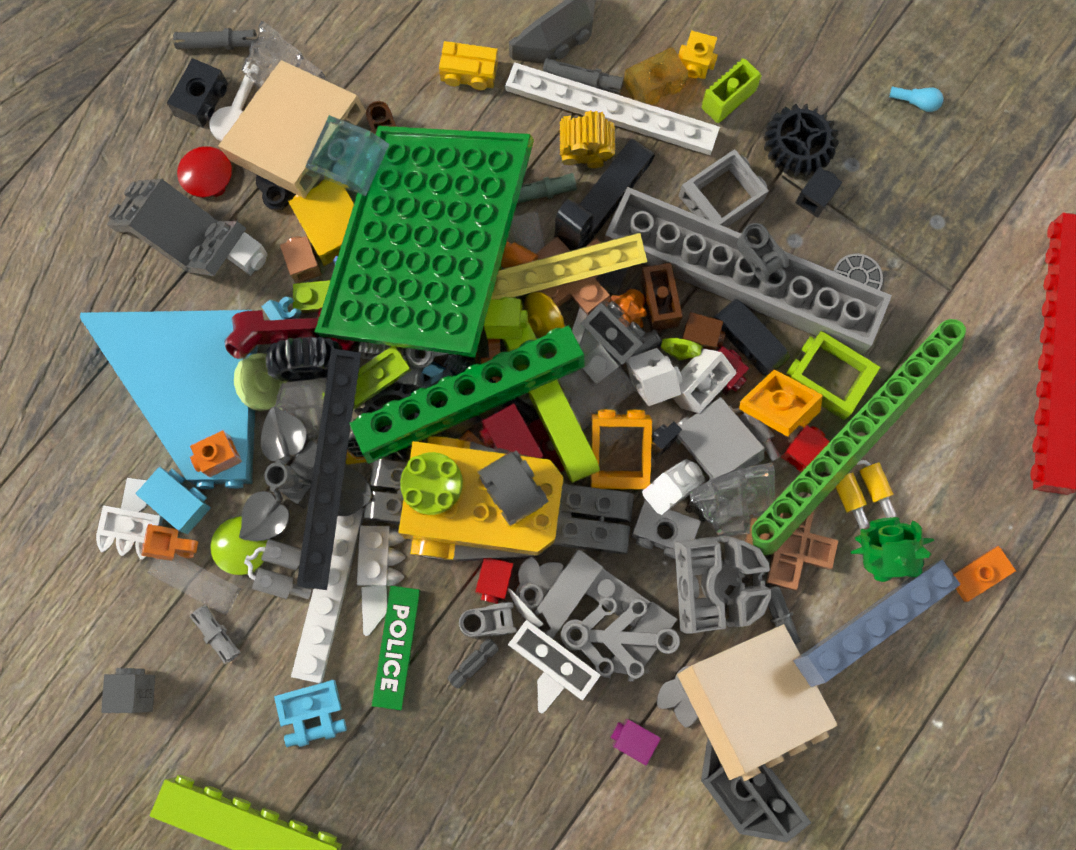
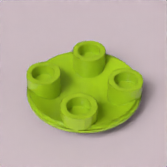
[400,452,463,515]
[211,516,268,575]

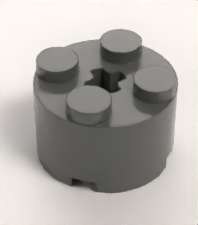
[477,451,549,527]

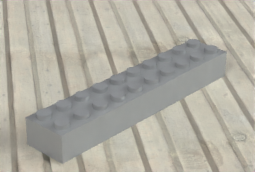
[604,187,892,355]

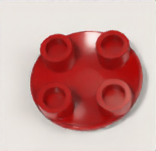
[177,146,232,198]

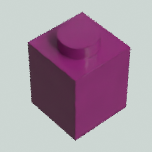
[610,719,661,766]

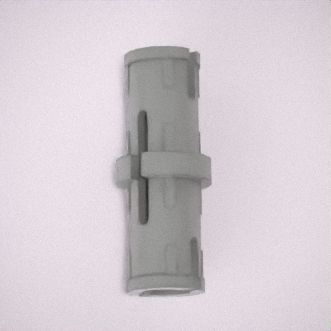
[190,605,241,664]

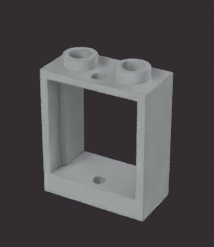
[679,149,769,227]

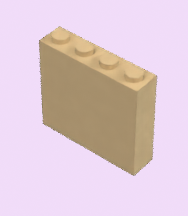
[218,60,366,199]
[677,624,838,781]

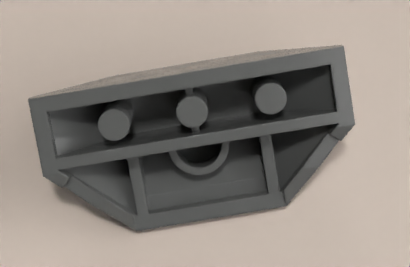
[509,0,596,63]
[701,738,811,843]

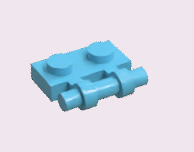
[274,680,347,747]

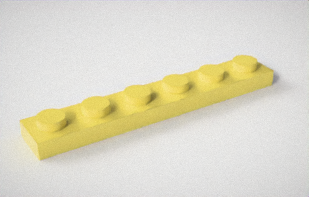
[491,233,647,299]

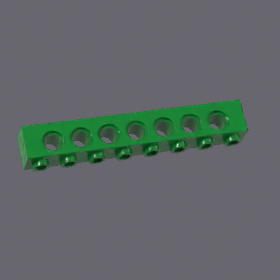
[349,325,585,464]

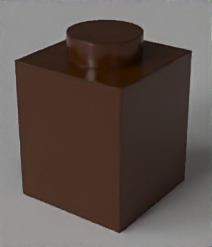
[682,312,726,351]

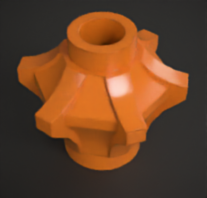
[609,289,647,328]

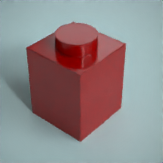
[781,425,830,473]
[475,558,514,604]

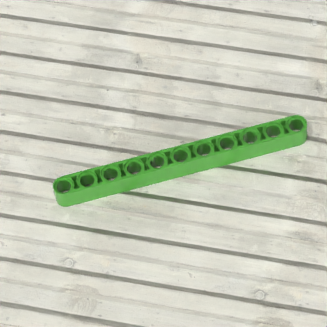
[751,319,966,555]

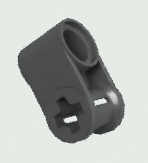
[737,223,789,282]

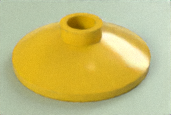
[524,291,565,338]

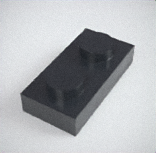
[651,421,682,461]

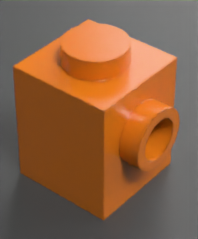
[190,430,242,477]

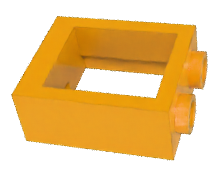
[590,409,652,489]

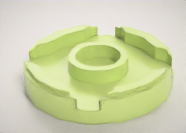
[234,353,287,411]

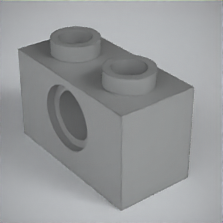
[631,501,701,559]

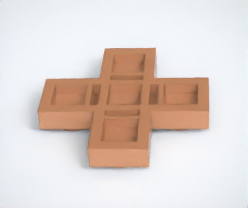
[531,237,611,316]
[745,510,838,591]

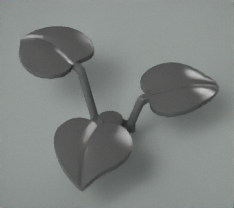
[239,407,373,541]

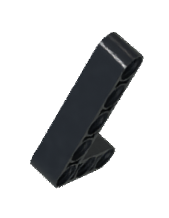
[554,139,655,251]

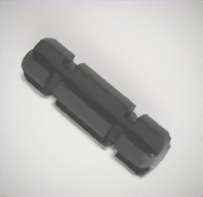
[448,639,499,689]

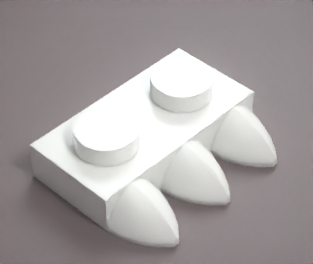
[96,505,164,560]
[357,526,405,586]

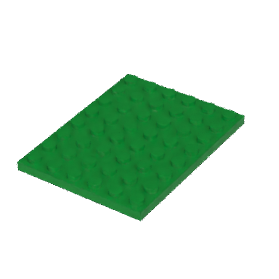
[315,126,534,357]

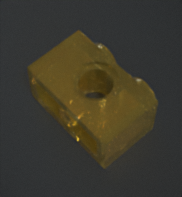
[624,46,689,105]

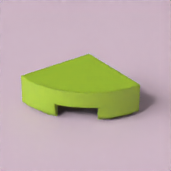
[661,338,702,361]

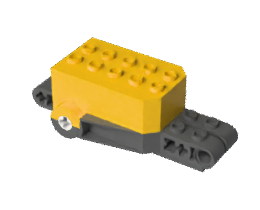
[363,437,634,562]

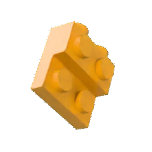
[739,369,823,437]

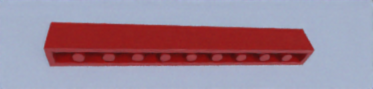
[1030,212,1076,495]

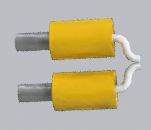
[836,460,897,530]

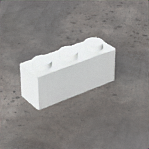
[508,620,600,701]

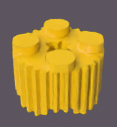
[560,110,615,168]

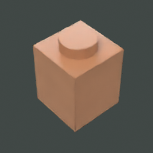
[280,236,322,283]

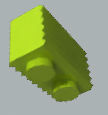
[701,58,762,123]

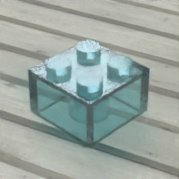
[305,115,390,196]

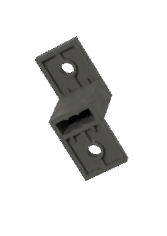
[107,178,246,276]

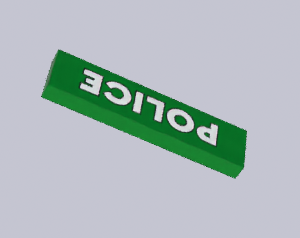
[371,586,421,710]

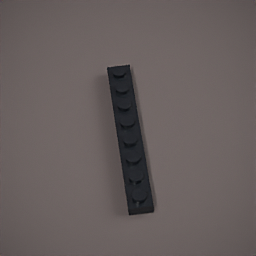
[296,348,361,590]

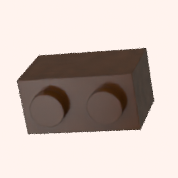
[640,263,683,331]

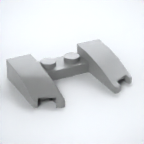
[534,550,677,682]

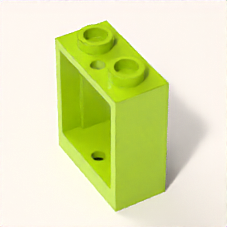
[786,331,881,420]

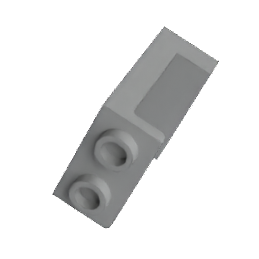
[676,397,765,492]

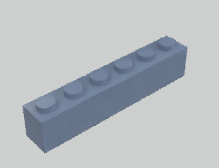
[793,559,961,687]

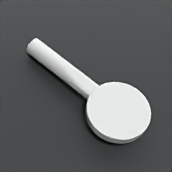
[209,65,259,141]

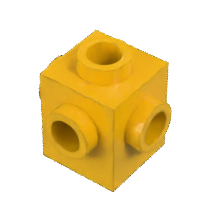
[677,30,718,79]

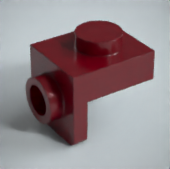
[718,346,749,395]

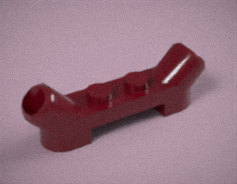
[224,308,359,359]

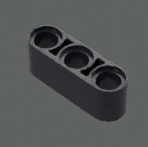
[713,299,790,377]

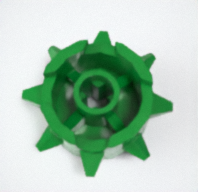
[850,517,934,582]

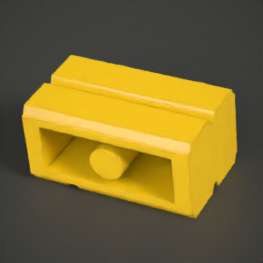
[439,41,498,90]

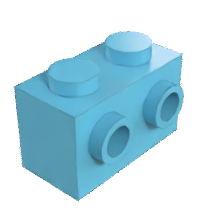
[135,467,211,535]

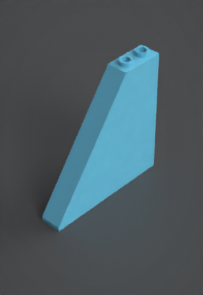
[80,310,258,489]

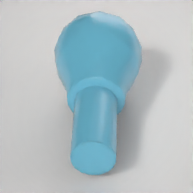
[889,87,944,112]

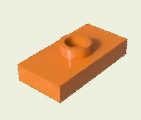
[953,546,1016,602]

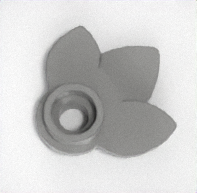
[515,557,563,610]
[657,666,698,728]

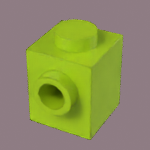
[484,297,528,339]

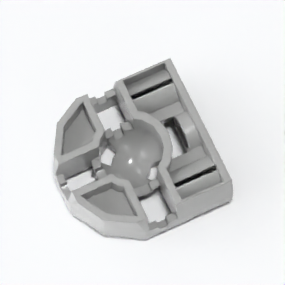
[674,536,771,634]

